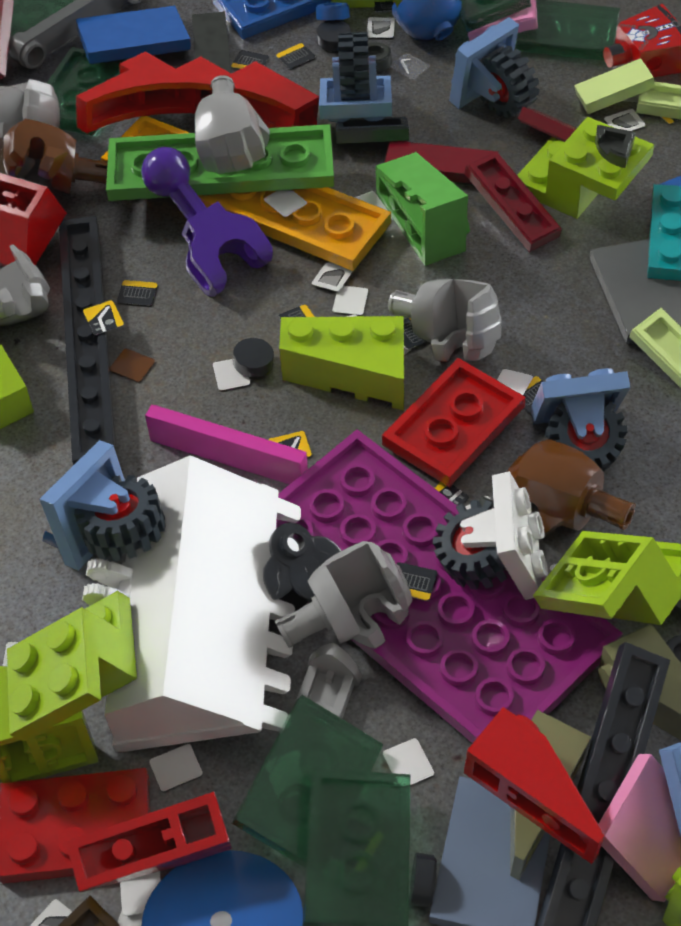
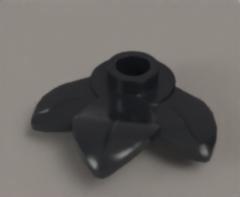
[263,523,342,603]

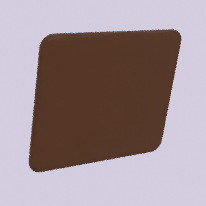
[110,348,155,382]

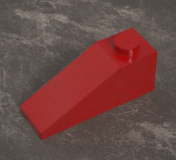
[464,707,605,864]
[65,792,232,893]

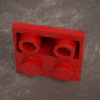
[0,173,67,267]

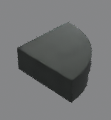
[595,125,636,168]

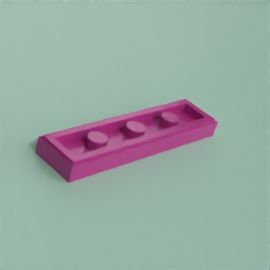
[145,404,308,485]

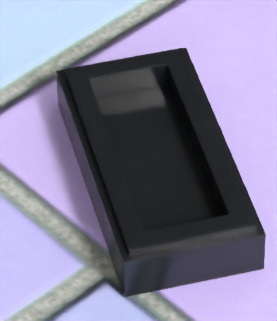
[336,116,409,144]

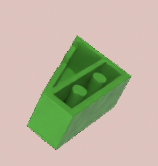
[376,152,470,266]

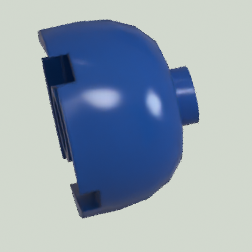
[392,0,462,41]

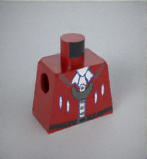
[603,4,681,77]

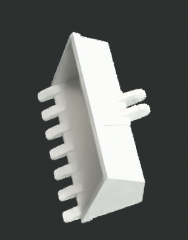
[82,455,301,752]

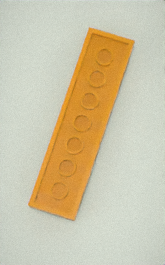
[101,116,391,271]

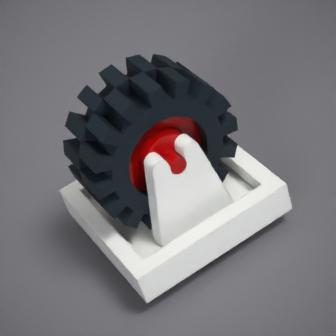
[433,471,548,600]

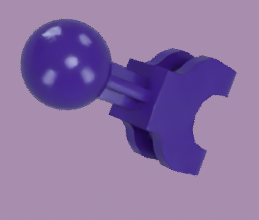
[141,147,273,297]

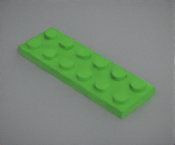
[106,124,334,201]

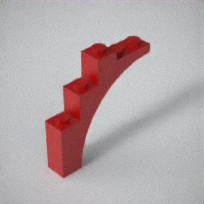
[76,51,319,133]

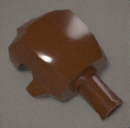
[3,118,108,195]
[506,439,636,537]

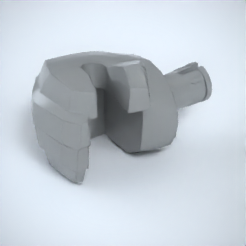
[195,75,270,174]
[0,80,60,148]
[0,245,50,327]
[388,279,502,362]
[275,541,413,648]

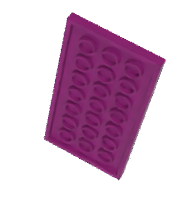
[276,429,623,744]

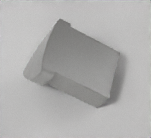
[294,643,362,726]

